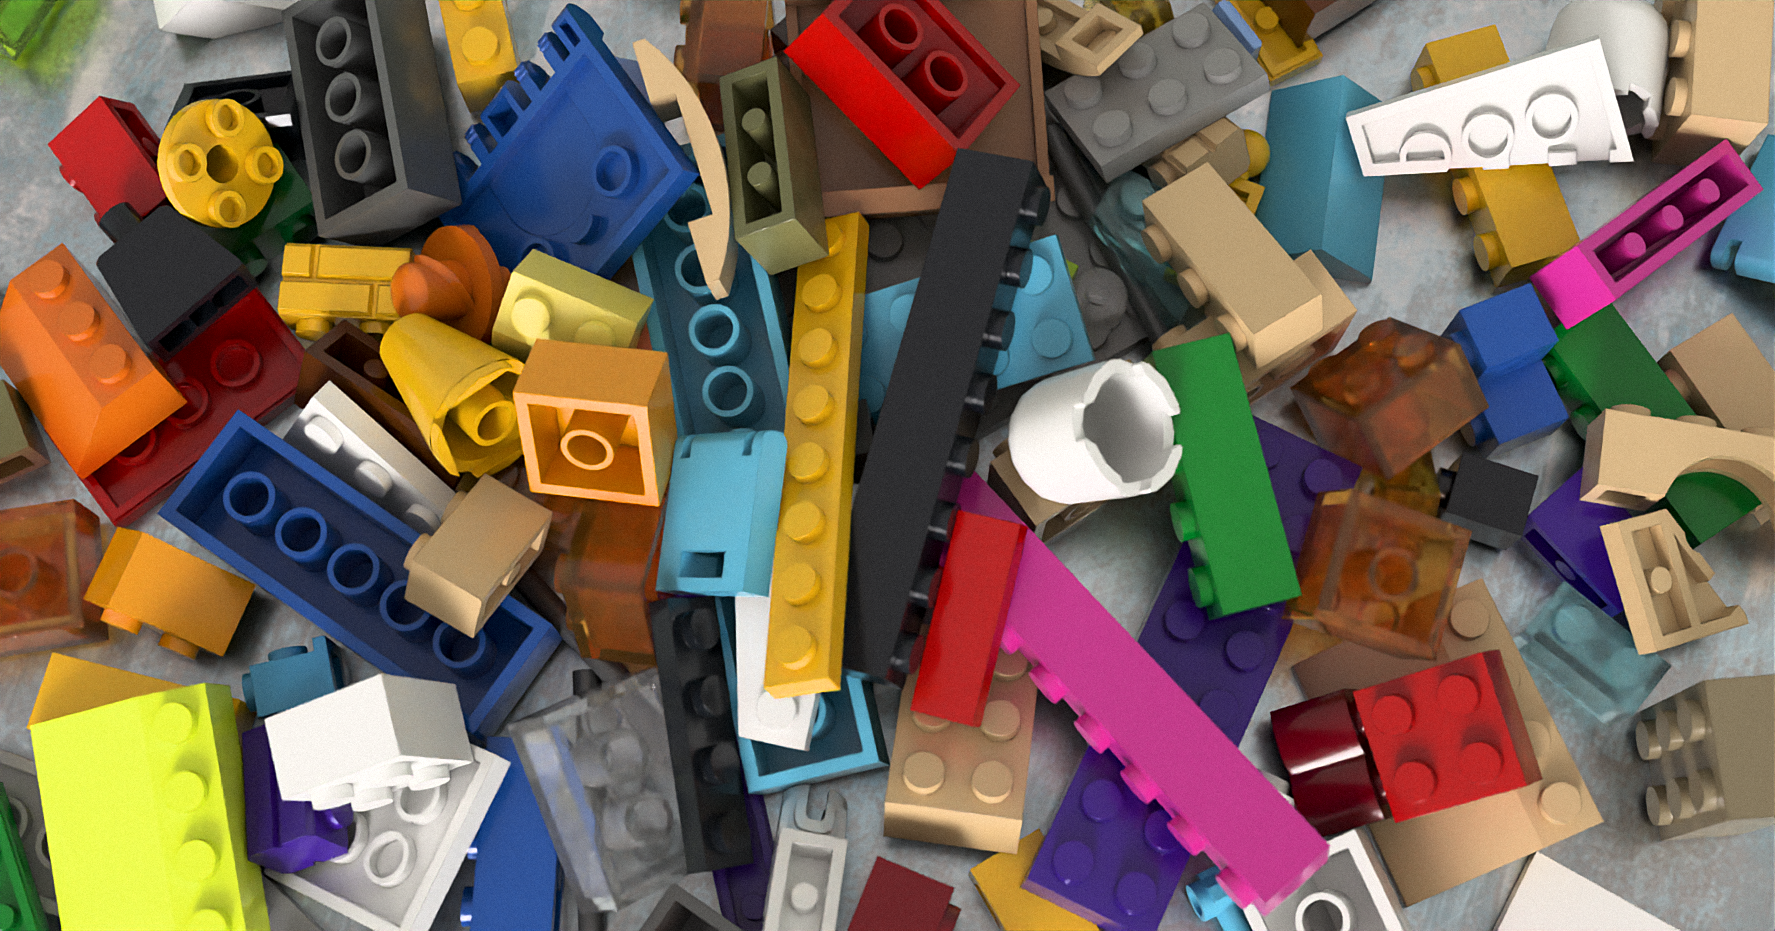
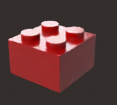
[1352,649,1543,824]

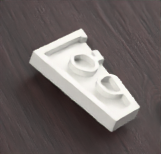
[283,380,456,536]

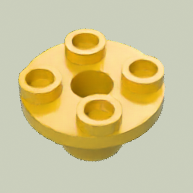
[157,99,284,228]

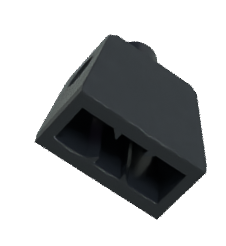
[96,202,259,363]

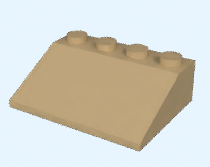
[1291,578,1604,908]

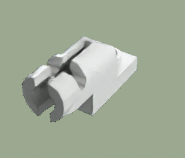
[762,784,848,931]

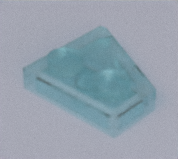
[1088,170,1190,330]

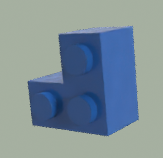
[1431,282,1569,459]

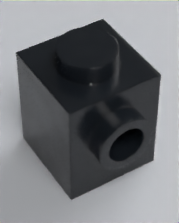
[1428,452,1539,550]

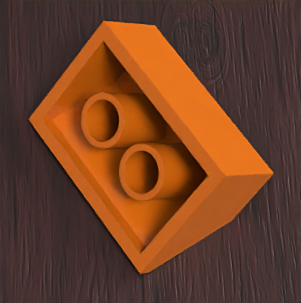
[0,243,187,480]

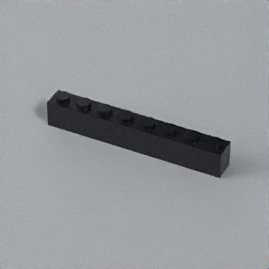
[841,148,1050,690]

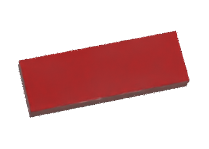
[910,510,1029,727]

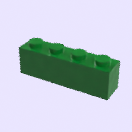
[1542,303,1762,549]
[1142,333,1302,620]

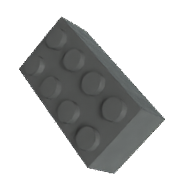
[281,0,462,247]

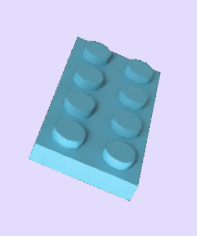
[858,234,1096,426]

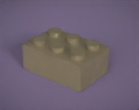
[1636,674,1775,841]

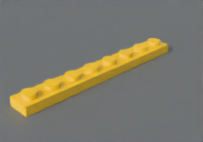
[763,211,869,699]

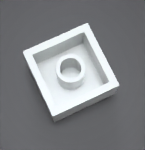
[264,674,474,811]

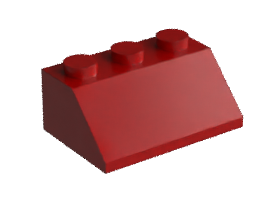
[784,0,1021,190]

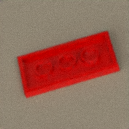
[44,287,305,528]

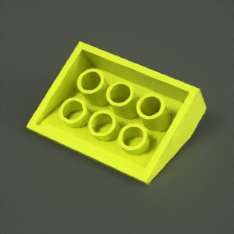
[30,683,271,931]

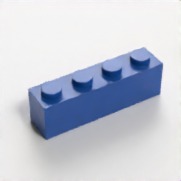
[460,736,574,931]

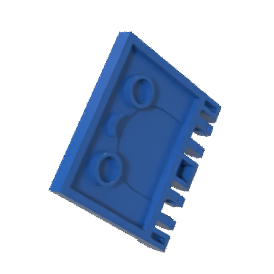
[438,3,700,280]

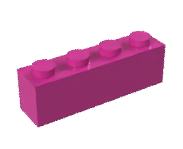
[1529,139,1764,330]

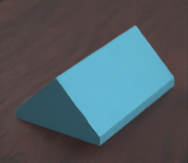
[1254,75,1385,284]

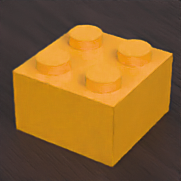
[512,339,678,507]

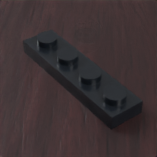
[648,596,754,874]

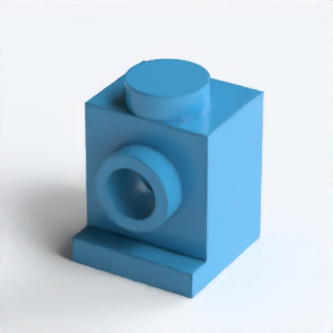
[242,635,347,721]

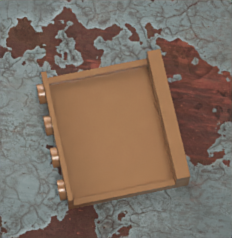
[784,0,1055,220]

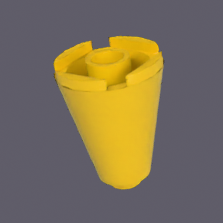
[380,313,526,478]

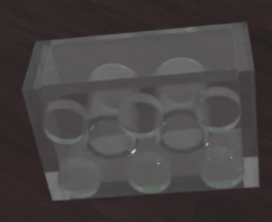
[507,667,690,914]

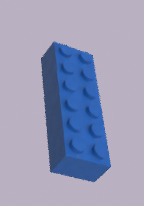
[157,409,563,745]

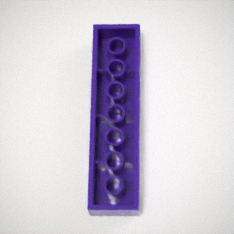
[1020,415,1363,931]

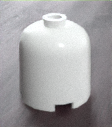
[1545,0,1669,138]
[1008,359,1182,504]

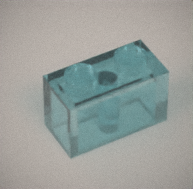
[1511,581,1671,727]

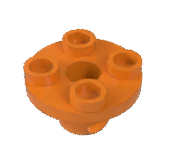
[391,224,511,345]

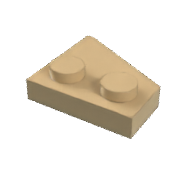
[1600,509,1749,655]

